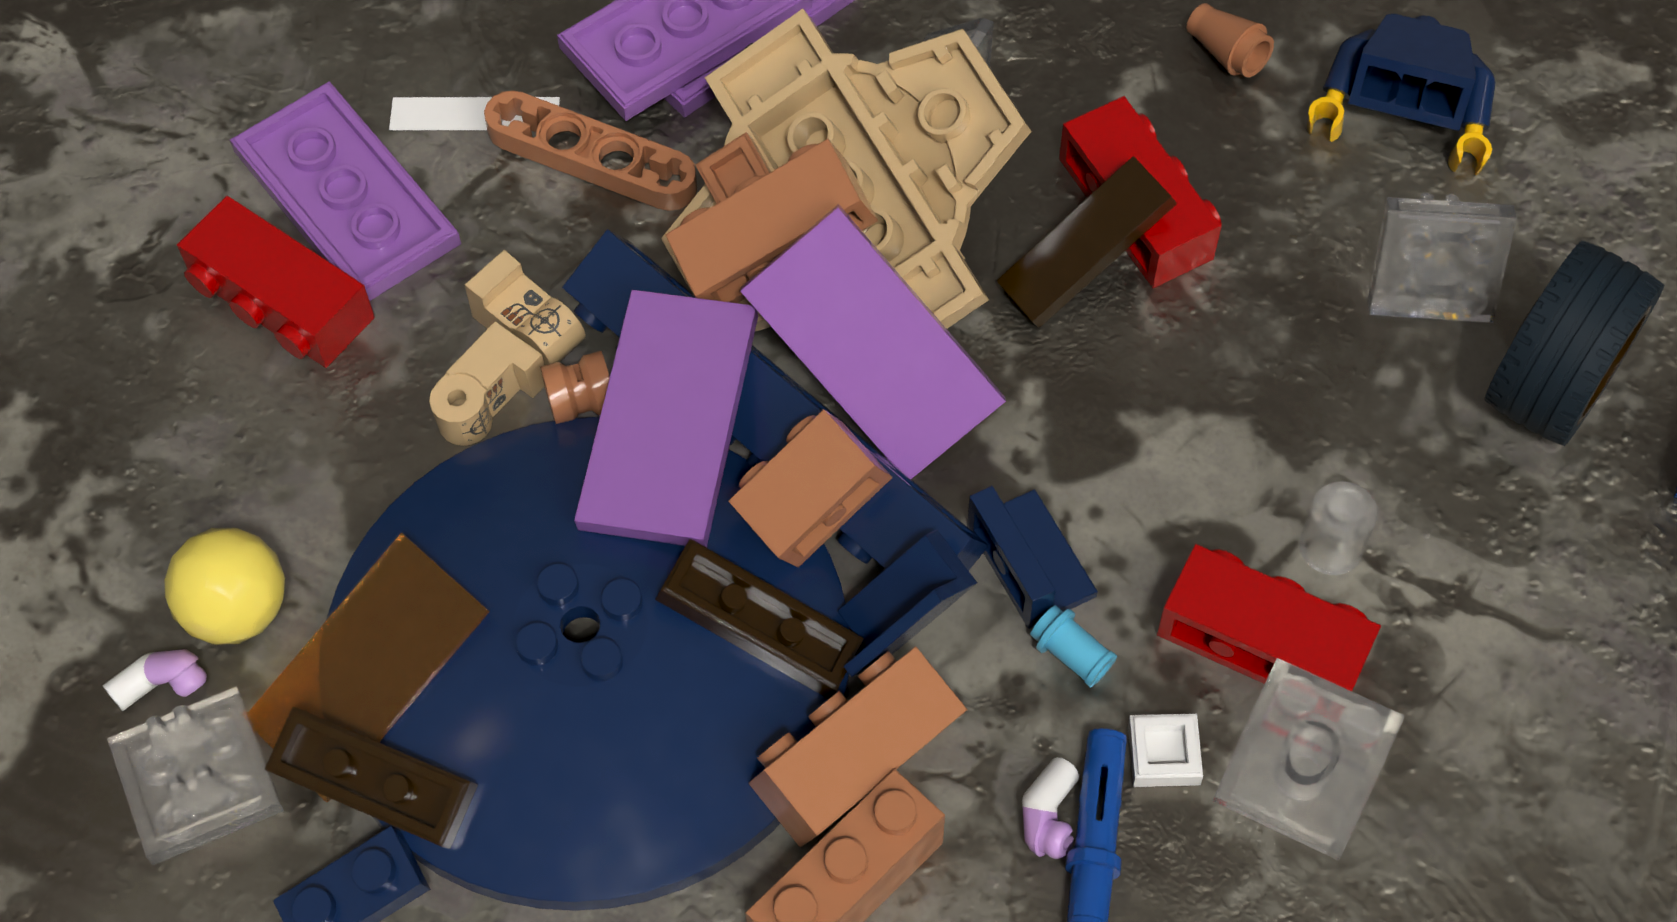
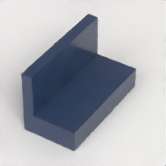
[967,486,1098,629]
[838,530,977,677]

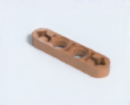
[484,90,697,211]

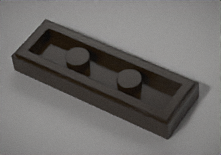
[996,156,1177,328]
[655,539,864,699]
[264,706,478,849]

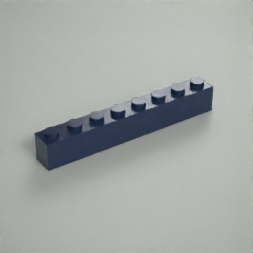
[562,229,989,571]

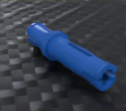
[1065,728,1127,922]

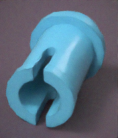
[1030,605,1117,688]

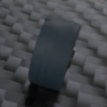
[1484,241,1665,446]

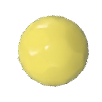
[165,528,285,645]

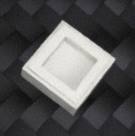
[1128,714,1203,787]

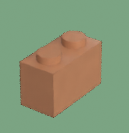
[729,409,893,567]

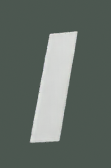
[389,97,560,130]

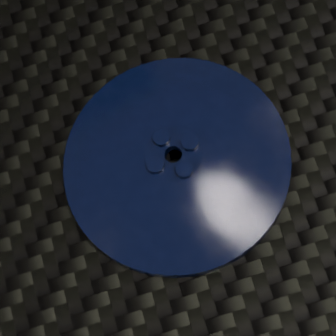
[320,417,849,911]

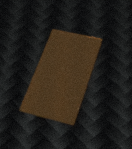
[243,533,490,802]

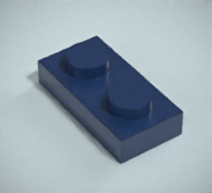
[273,825,431,922]

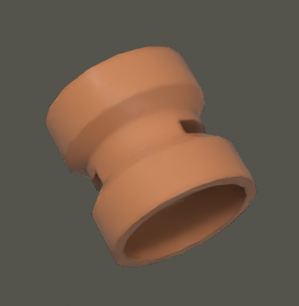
[540,351,610,424]

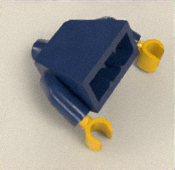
[1307,14,1496,175]

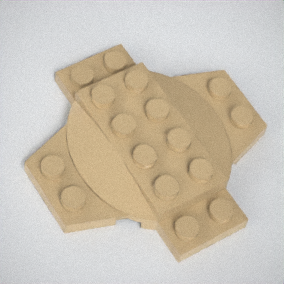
[661,8,1032,332]

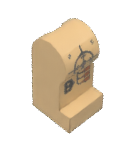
[465,250,586,365]
[429,322,545,446]

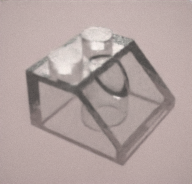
[1213,658,1405,860]

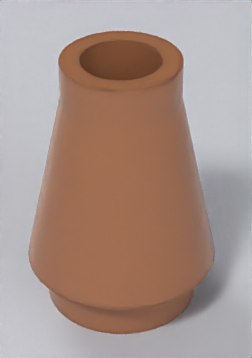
[1186,3,1274,77]

